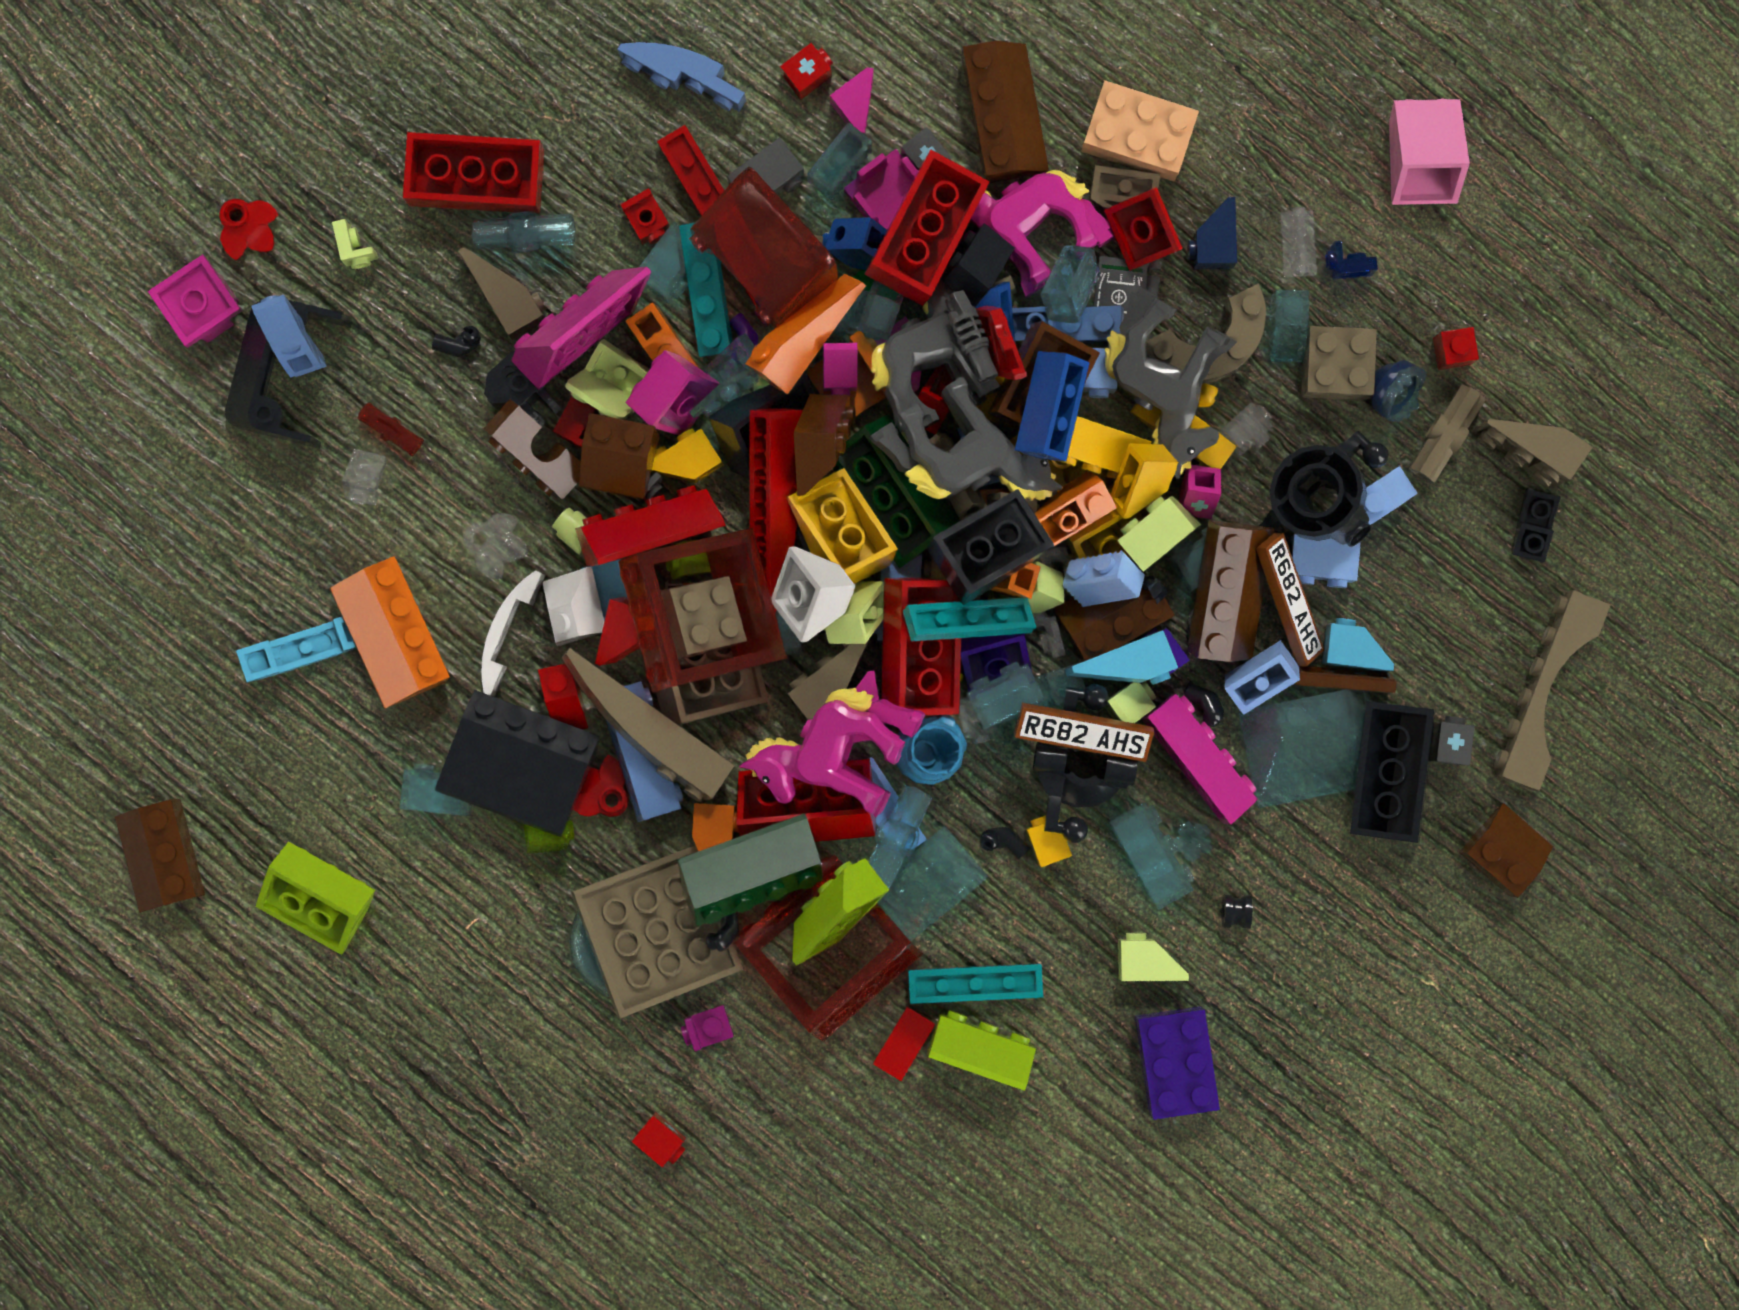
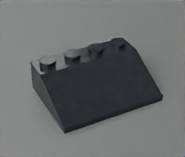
[435,690,600,837]

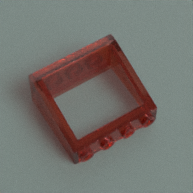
[618,528,787,693]
[734,854,923,1042]

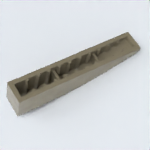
[561,648,735,802]

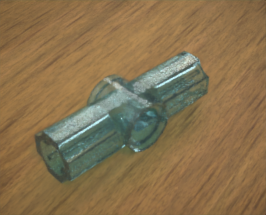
[472,211,576,252]
[869,786,932,888]

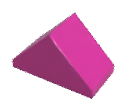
[830,67,874,141]

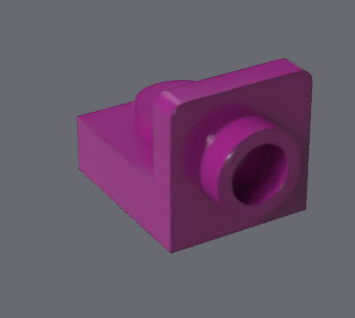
[681,1004,734,1051]

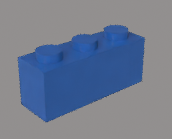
[1015,351,1090,461]

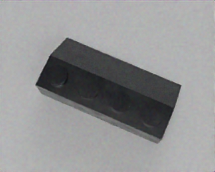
[1350,701,1436,843]

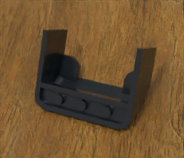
[225,300,352,449]

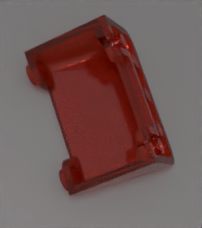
[689,166,838,328]

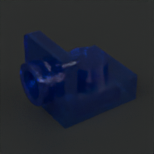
[1325,240,1378,280]

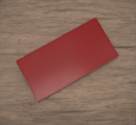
[873,1006,936,1081]

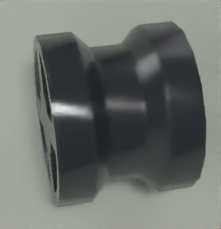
[1221,894,1253,929]

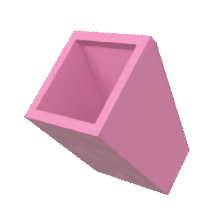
[1389,98,1470,205]

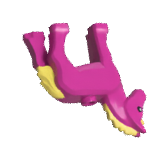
[960,170,1115,298]
[739,688,925,817]

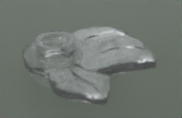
[463,513,528,579]

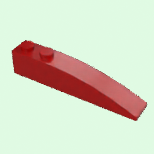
[750,408,802,614]

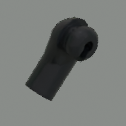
[432,326,481,357]
[1184,682,1224,727]
[980,827,1030,859]
[706,912,739,952]

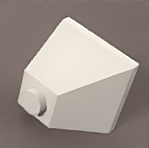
[770,546,855,642]
[542,567,604,646]

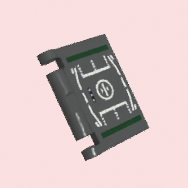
[1094,256,1162,340]

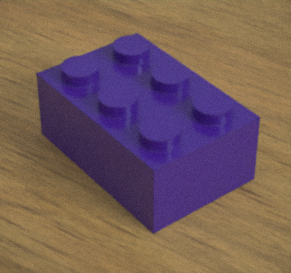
[1134,1006,1220,1120]

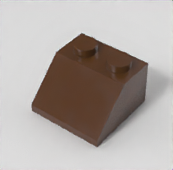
[579,413,659,500]
[1459,803,1554,898]

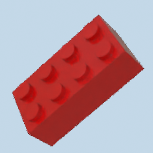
[403,132,544,214]
[865,149,990,306]

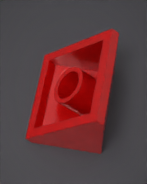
[1104,187,1183,271]

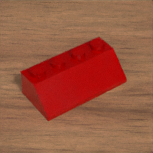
[575,485,726,567]
[882,578,961,715]
[737,759,876,842]

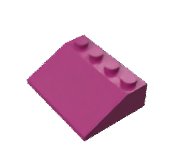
[511,267,652,390]

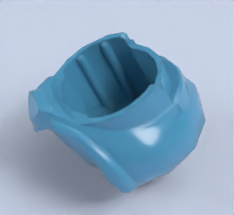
[896,715,967,785]

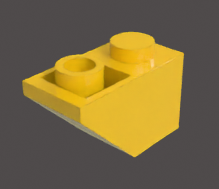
[651,428,724,483]

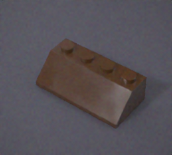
[961,41,1049,183]
[1187,520,1274,662]

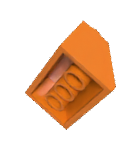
[330,556,450,709]

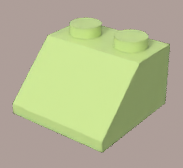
[1118,496,1201,572]

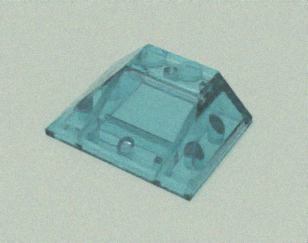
[1238,689,1372,808]

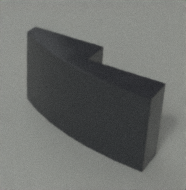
[1512,488,1561,562]

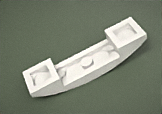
[481,571,545,697]

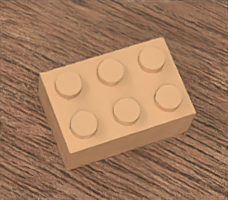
[1081,80,1199,182]

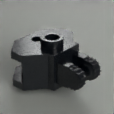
[484,351,561,426]

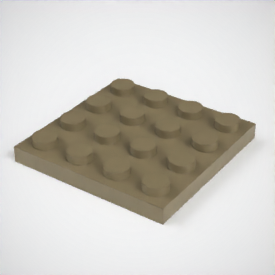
[571,845,743,1019]

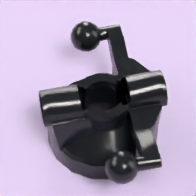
[1259,431,1389,553]
[1033,684,1138,843]

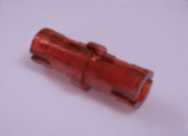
[357,402,424,457]

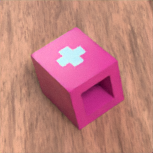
[1179,465,1221,519]

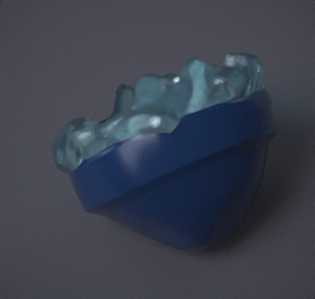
[1371,360,1427,422]

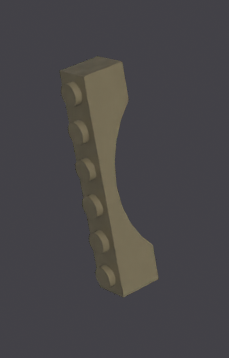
[1494,590,1611,791]

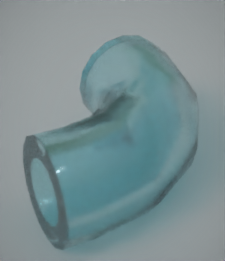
[569,911,610,998]

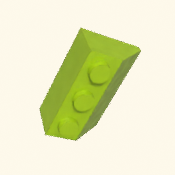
[255,841,375,955]
[792,858,889,966]
[927,1010,1036,1091]

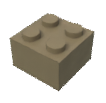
[1301,326,1377,401]
[654,576,747,662]

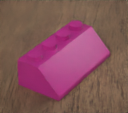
[1141,694,1258,825]

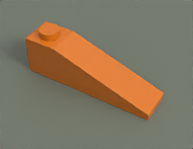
[745,274,866,394]

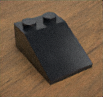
[709,372,814,479]
[927,489,1054,605]

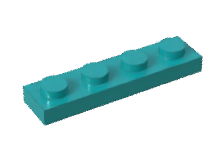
[679,220,734,357]
[903,598,1036,641]
[908,963,1043,1004]

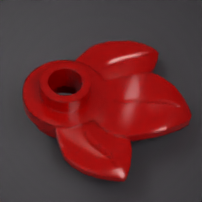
[219,199,279,260]
[573,755,629,817]

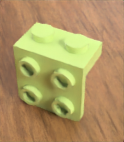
[565,339,650,420]

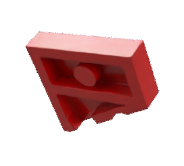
[976,305,1027,380]

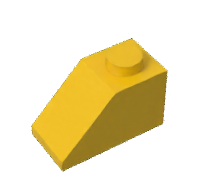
[1110,443,1178,519]

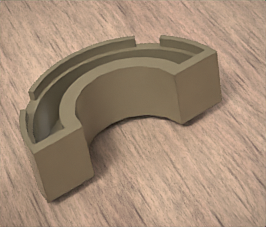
[1146,283,1266,384]

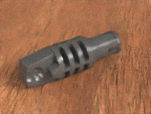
[945,290,999,384]

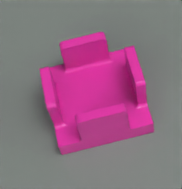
[844,149,918,229]
[147,254,243,348]

